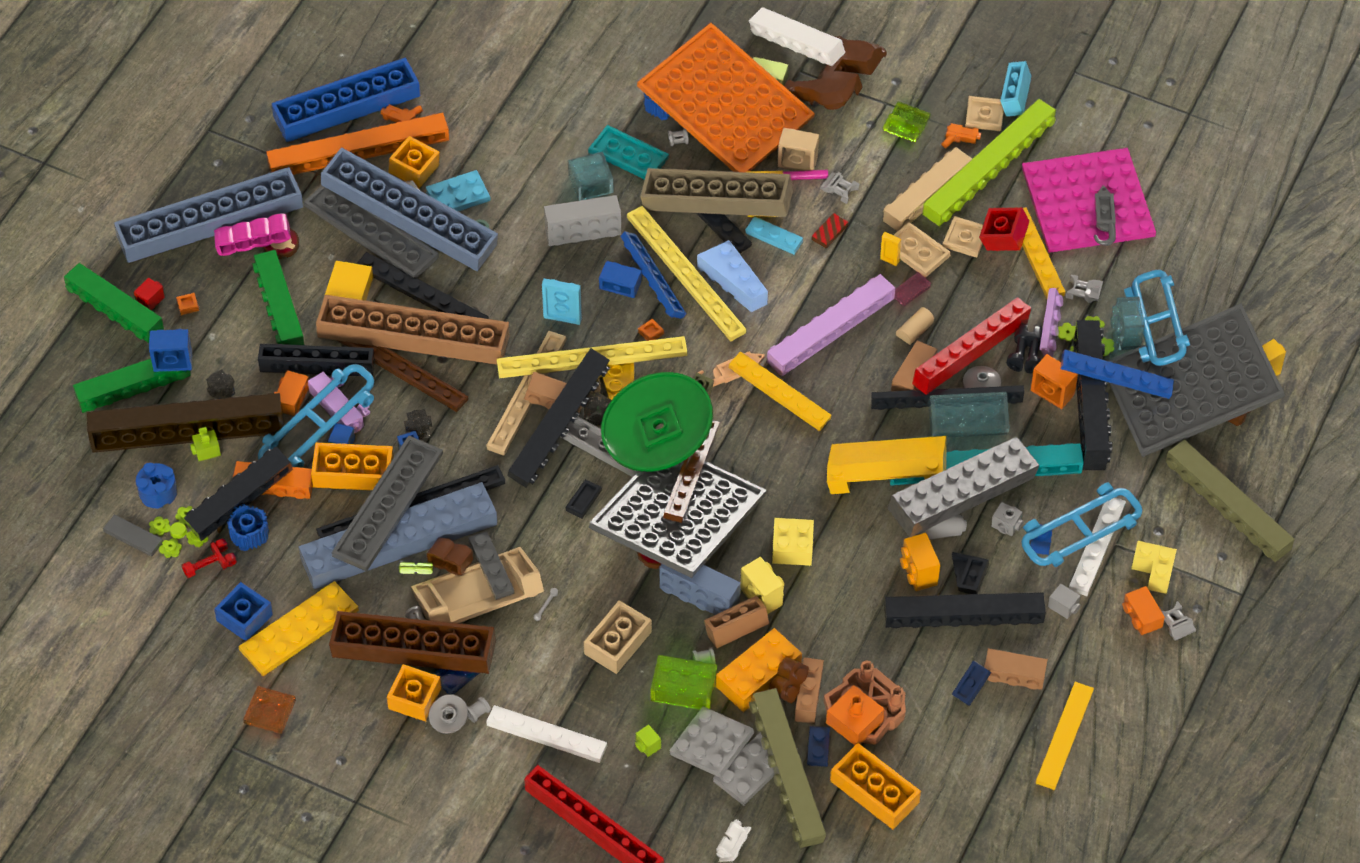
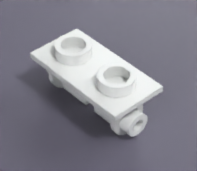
[716,820,751,862]

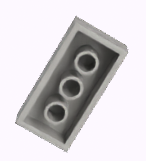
[544,195,621,246]

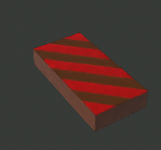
[812,213,848,249]

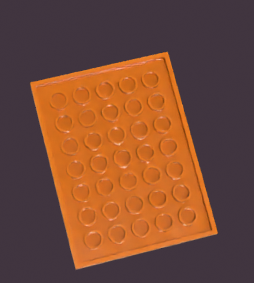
[637,23,815,172]

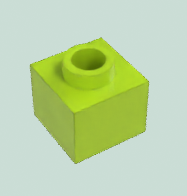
[635,725,661,757]

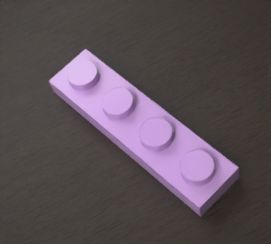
[1040,288,1063,357]

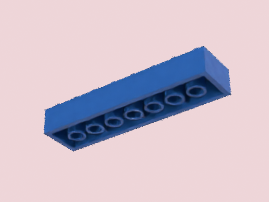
[271,58,420,143]

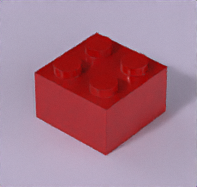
[979,207,1030,251]

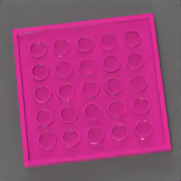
[1022,148,1156,253]

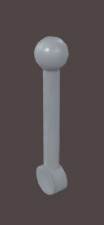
[534,588,558,621]

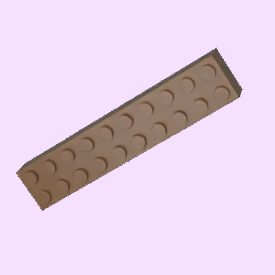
[316,295,510,365]

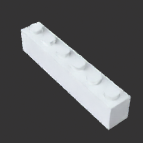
[749,7,845,66]

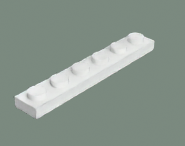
[1069,498,1126,596]
[486,705,607,763]

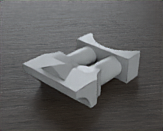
[820,172,860,204]
[1066,275,1103,303]
[1162,601,1196,641]

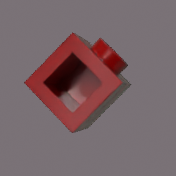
[134,278,165,310]

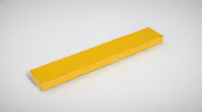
[1036,682,1094,790]

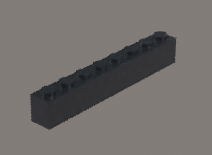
[507,348,610,488]
[884,592,1046,629]

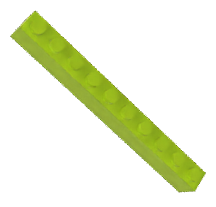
[923,99,1056,227]

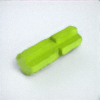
[399,562,433,574]

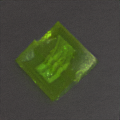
[882,101,931,142]

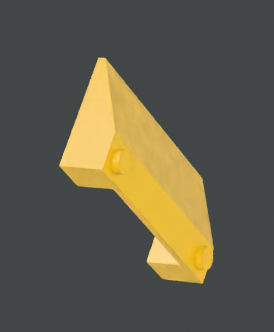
[827,436,946,494]

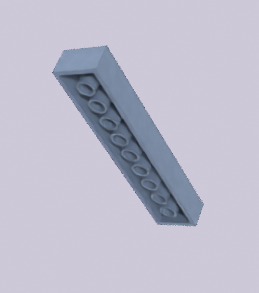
[321,147,498,272]
[114,167,303,263]
[299,482,497,590]

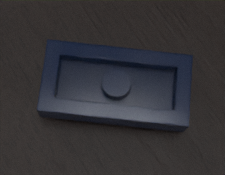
[952,660,991,706]
[807,726,830,767]

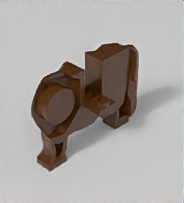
[784,35,887,110]

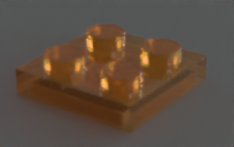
[243,686,296,734]

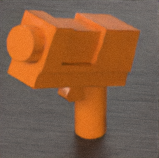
[380,104,423,123]
[942,123,982,148]

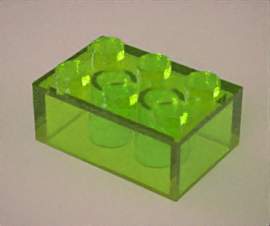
[651,655,718,709]

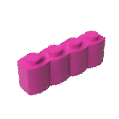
[214,214,291,256]

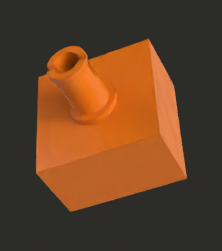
[1031,354,1078,409]
[826,685,885,745]

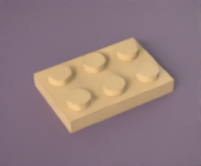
[894,222,951,278]

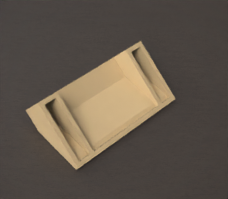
[411,547,544,623]

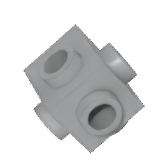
[991,502,1024,536]

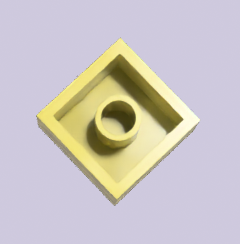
[772,518,814,566]
[741,557,784,614]

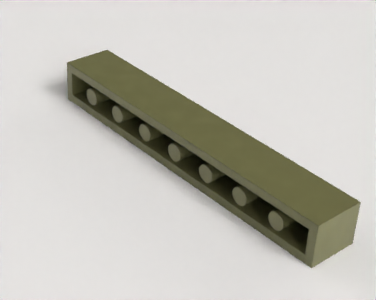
[1166,439,1295,562]
[749,688,826,848]

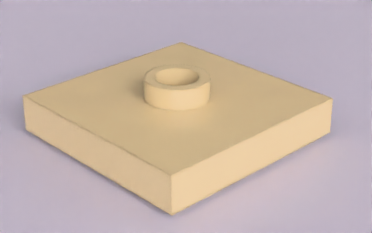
[965,96,1003,131]
[942,216,983,258]

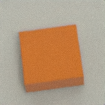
[176,293,199,315]
[638,319,664,341]

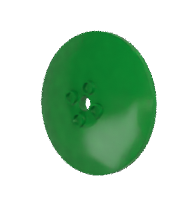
[601,372,713,472]

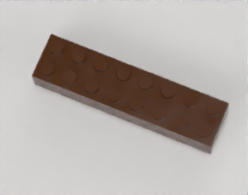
[329,611,496,674]

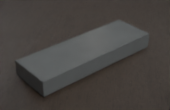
[103,514,163,557]

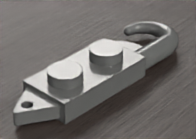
[1094,185,1116,246]

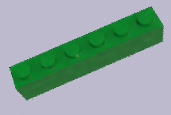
[252,250,305,345]
[64,263,164,343]
[73,359,191,413]

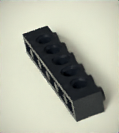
[258,344,375,376]

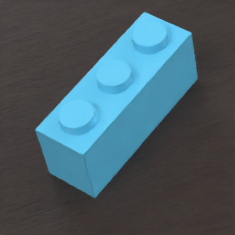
[1000,61,1032,116]

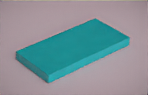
[588,125,669,180]

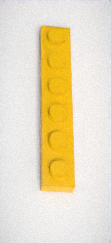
[1022,207,1065,299]
[728,351,831,431]

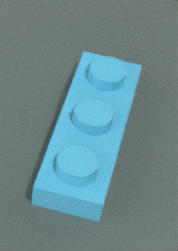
[746,216,803,255]

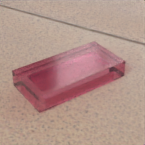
[894,272,931,306]

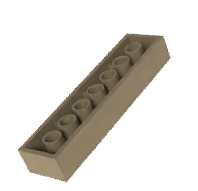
[640,168,793,217]

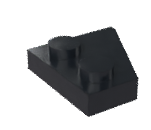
[952,552,989,594]

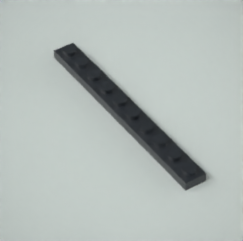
[316,465,506,539]

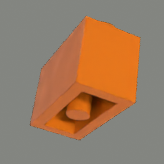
[274,370,309,416]
[1122,586,1165,636]

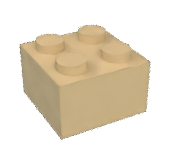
[778,128,819,171]

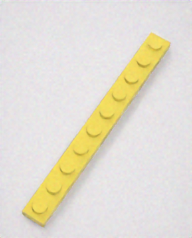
[627,206,746,342]
[497,336,687,378]

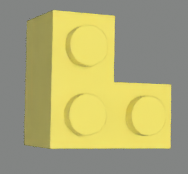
[1132,541,1177,594]

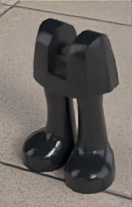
[1006,323,1042,374]

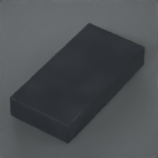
[566,479,602,519]

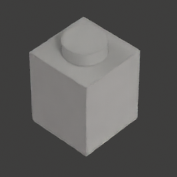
[1048,583,1081,619]

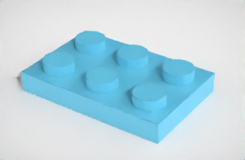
[426,170,490,211]
[542,278,582,325]

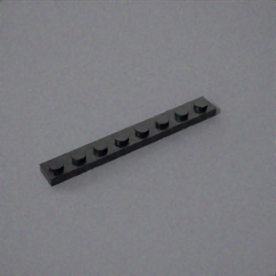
[356,252,489,319]
[871,385,1024,410]

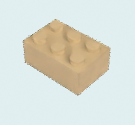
[584,600,652,674]

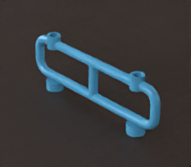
[1124,270,1190,366]
[258,364,374,468]
[1021,482,1142,567]

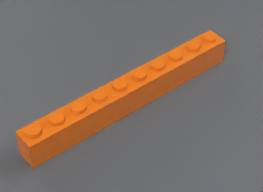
[266,113,449,175]

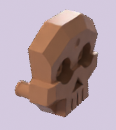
[824,661,906,745]

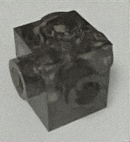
[206,369,235,399]
[584,392,611,426]
[404,409,433,440]

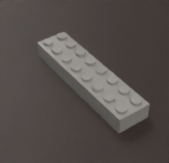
[561,417,638,477]

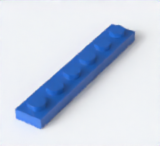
[620,231,686,319]
[1060,350,1174,399]

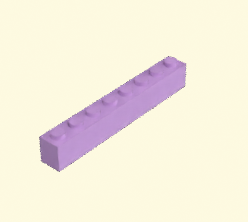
[767,274,895,377]

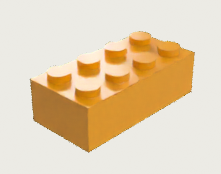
[311,443,394,490]
[716,628,802,712]
[830,743,921,830]

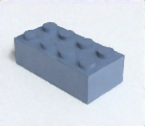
[660,564,741,615]

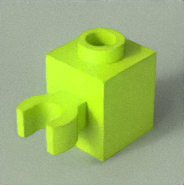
[190,427,221,462]

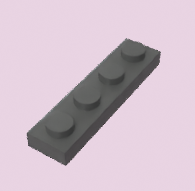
[469,531,514,600]

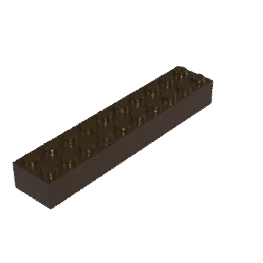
[87,393,284,453]

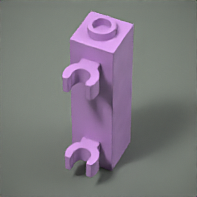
[308,372,370,433]

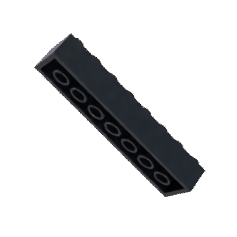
[1073,320,1112,470]

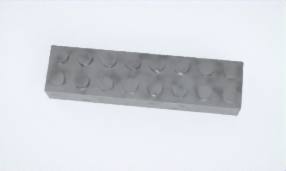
[888,437,1039,537]

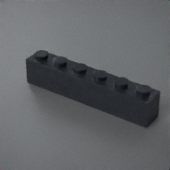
[184,447,293,541]

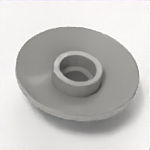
[963,366,1001,388]
[429,695,468,734]

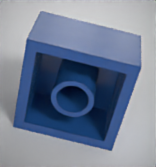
[149,329,192,372]
[214,582,273,641]

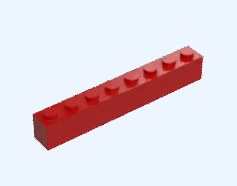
[912,297,1031,395]
[524,765,664,863]

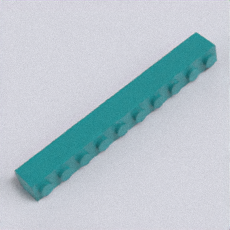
[889,443,1084,486]

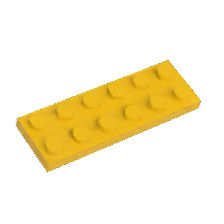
[239,581,359,676]

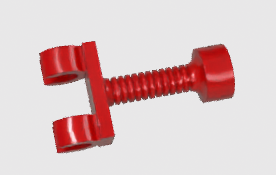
[181,538,237,579]

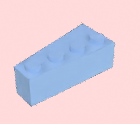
[697,240,768,312]

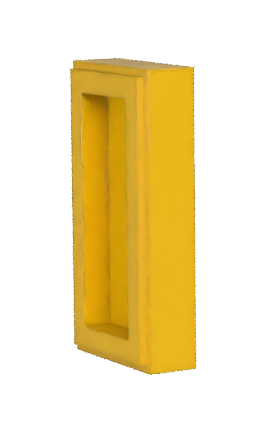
[880,232,901,266]

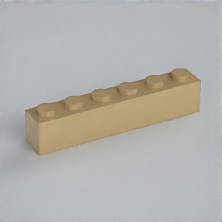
[883,147,972,231]

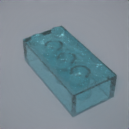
[928,392,1010,438]

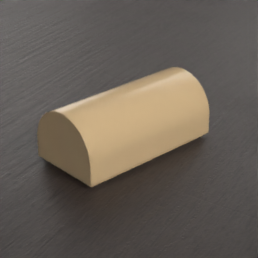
[896,307,934,345]

